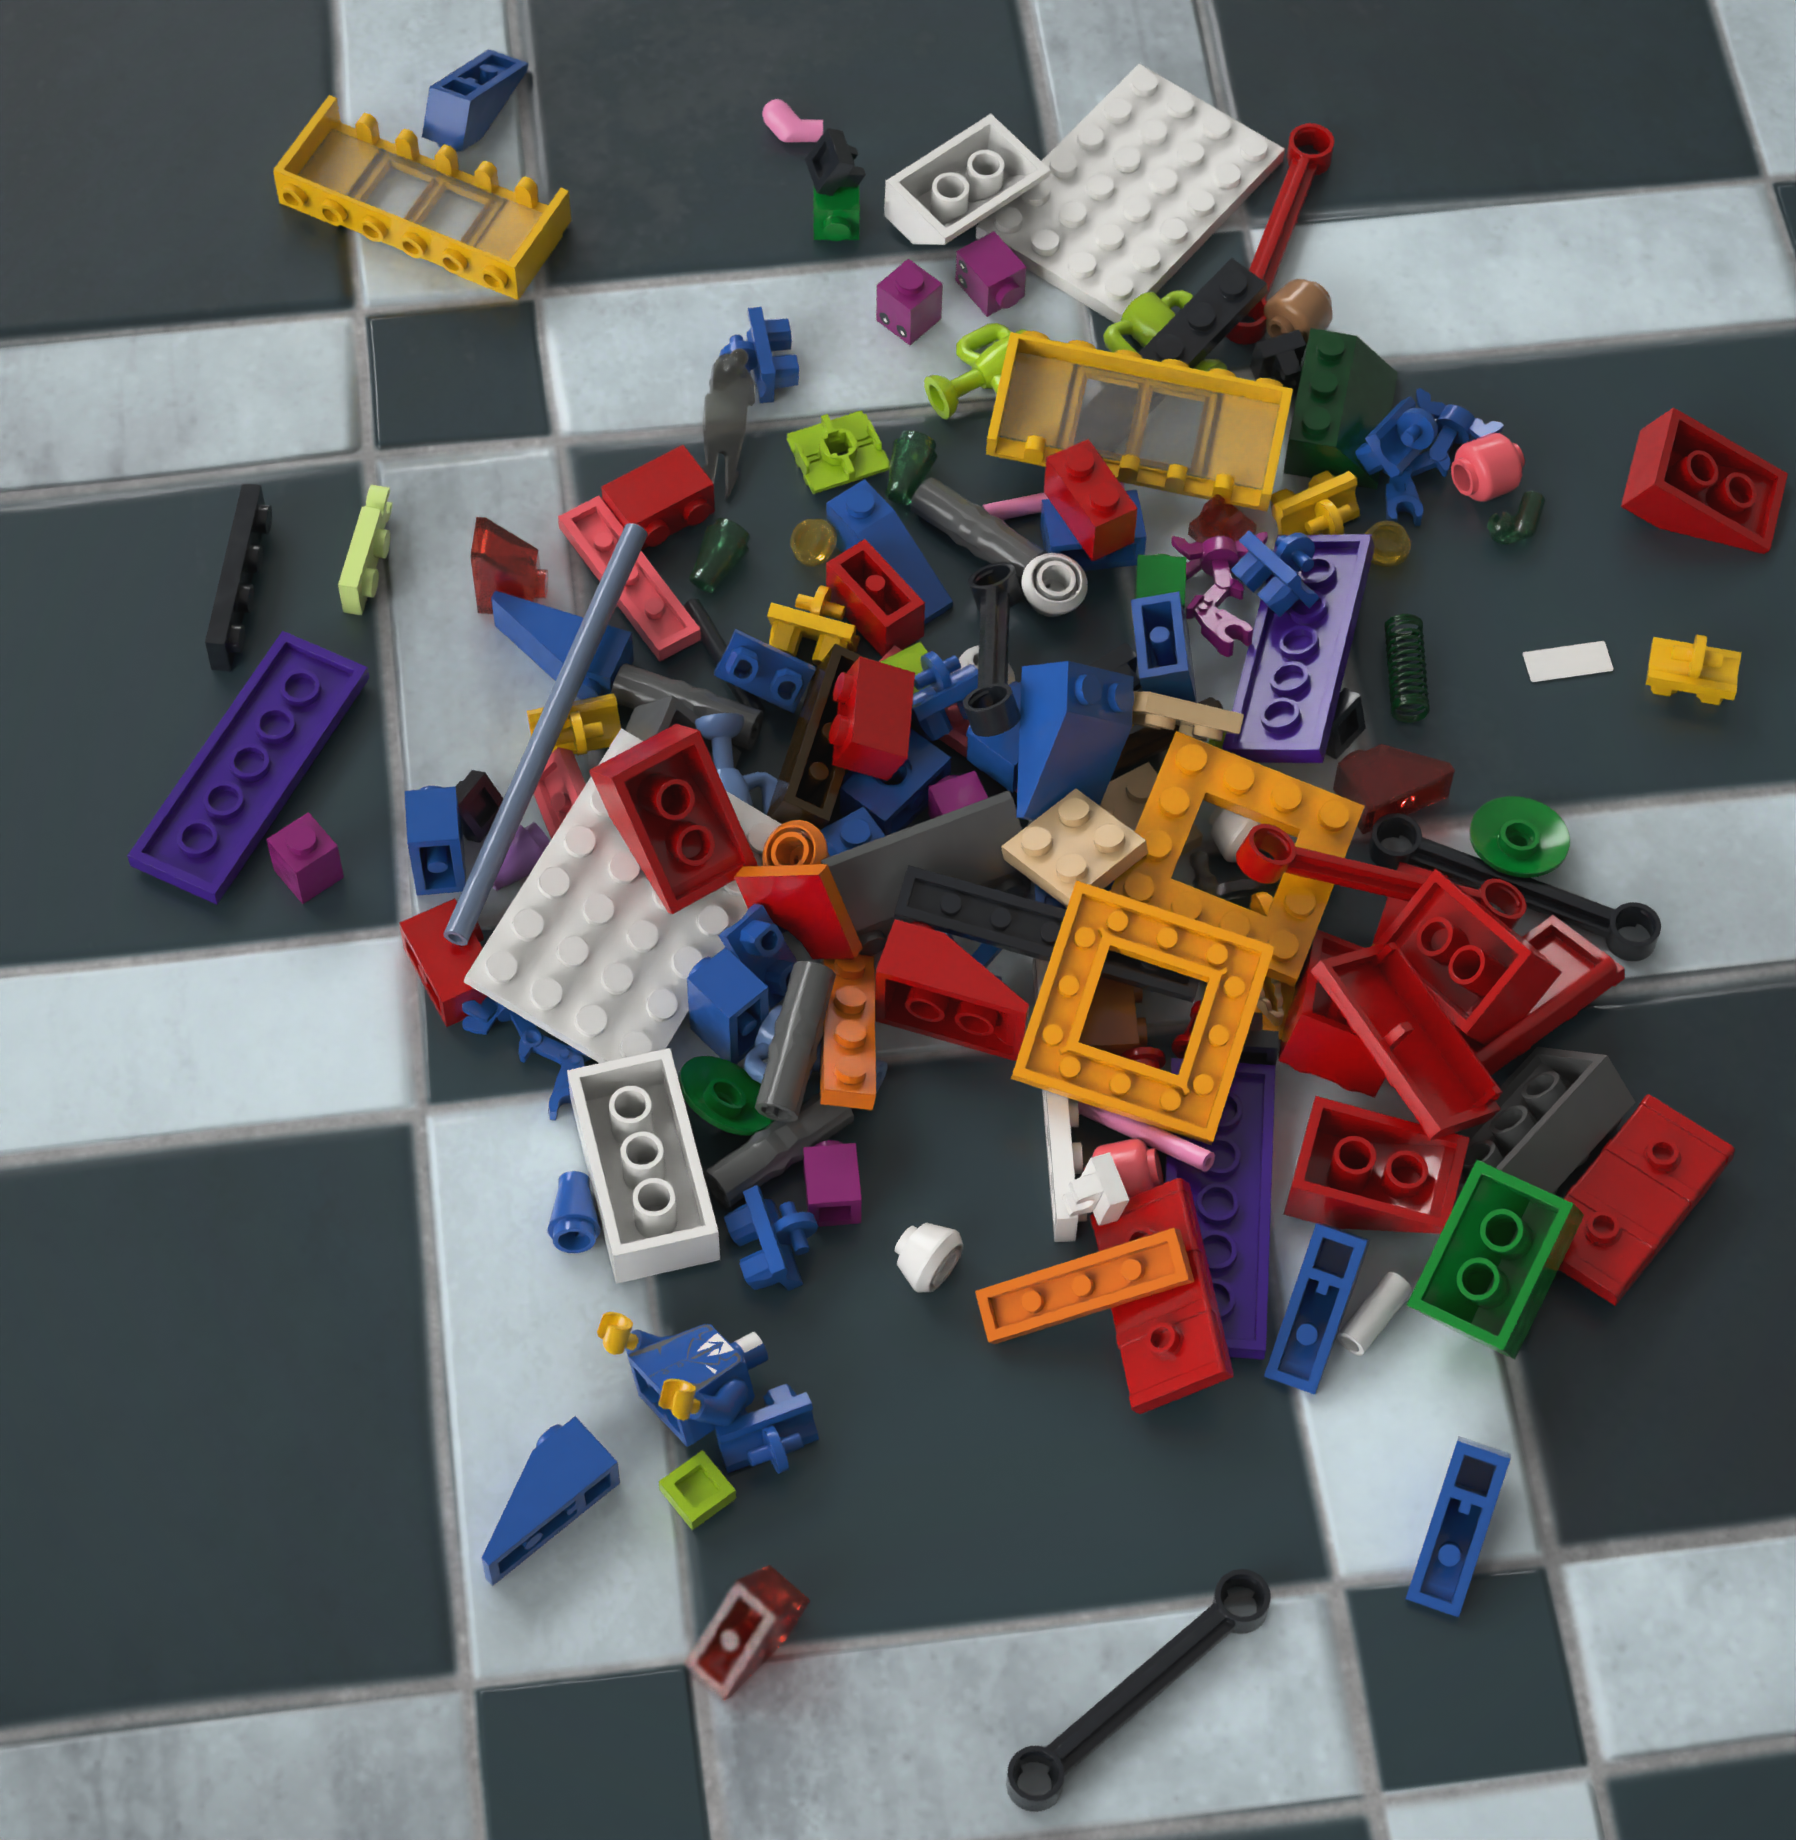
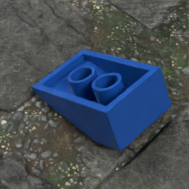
[1016,661,1134,821]

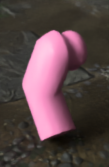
[762,99,823,143]

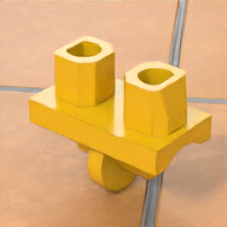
[1270,470,1360,535]
[767,585,860,666]
[1645,634,1742,705]
[526,693,621,756]

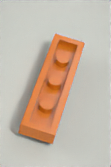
[820,954,876,1110]
[975,1227,1195,1344]

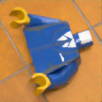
[597,1312,768,1447]

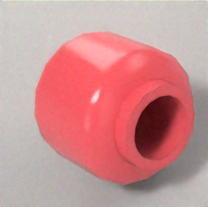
[1451,433,1525,502]
[1083,1138,1164,1198]

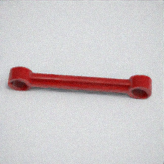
[1226,123,1334,344]
[1236,824,1527,929]

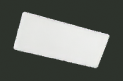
[1523,641,1613,682]

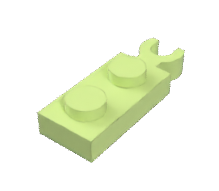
[338,485,393,615]

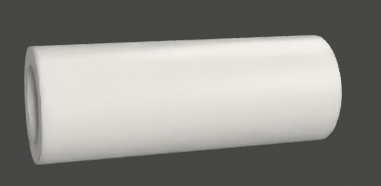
[1337,1272,1413,1356]

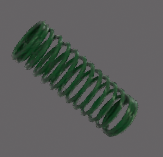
[1384,613,1430,722]

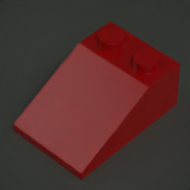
[1621,407,1788,554]
[589,724,758,914]
[1375,869,1562,1046]
[875,919,1029,1061]
[1278,929,1385,1098]
[1284,1096,1470,1234]

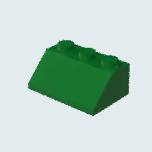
[1407,1160,1584,1360]

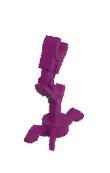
[1171,532,1268,657]

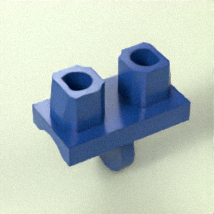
[719,307,799,404]
[1355,396,1438,478]
[1231,530,1319,617]
[714,629,815,713]
[911,651,978,741]
[718,903,798,1009]
[724,1185,818,1291]
[714,1384,819,1474]

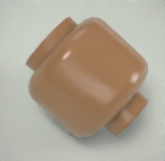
[1264,279,1333,346]

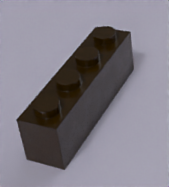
[767,644,865,830]

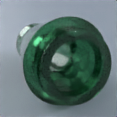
[885,430,938,505]
[689,518,750,593]

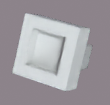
[1062,1152,1129,1226]

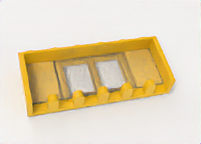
[273,95,571,300]
[986,331,1293,512]

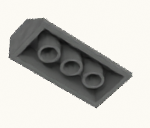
[821,790,1031,956]
[1453,1047,1636,1208]

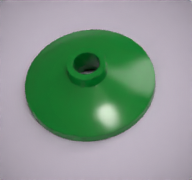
[1469,796,1570,878]
[678,1056,772,1136]

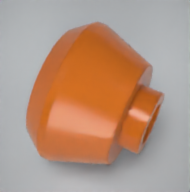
[762,820,829,866]

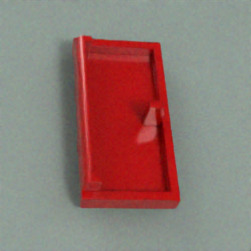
[1453,915,1625,1075]
[1310,942,1503,1141]
[1559,1094,1735,1306]
[1090,1178,1234,1414]

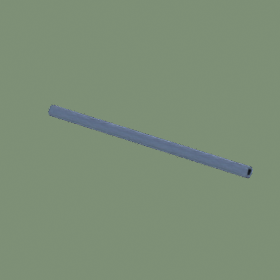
[443,523,647,946]

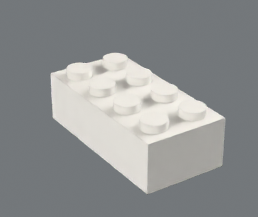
[567,1048,720,1284]

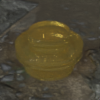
[790,519,837,567]
[1365,520,1411,567]

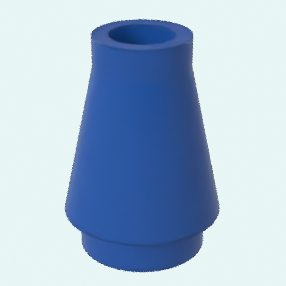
[547,1171,601,1253]

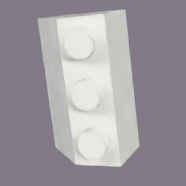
[884,114,1051,245]

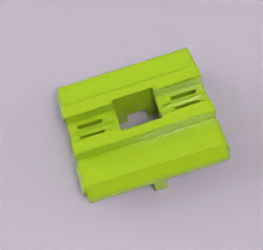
[787,410,890,494]

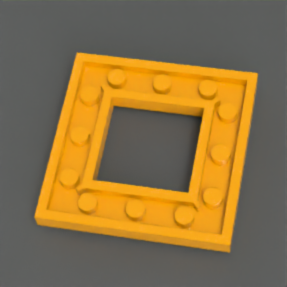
[1110,731,1365,987]
[1011,880,1275,1145]

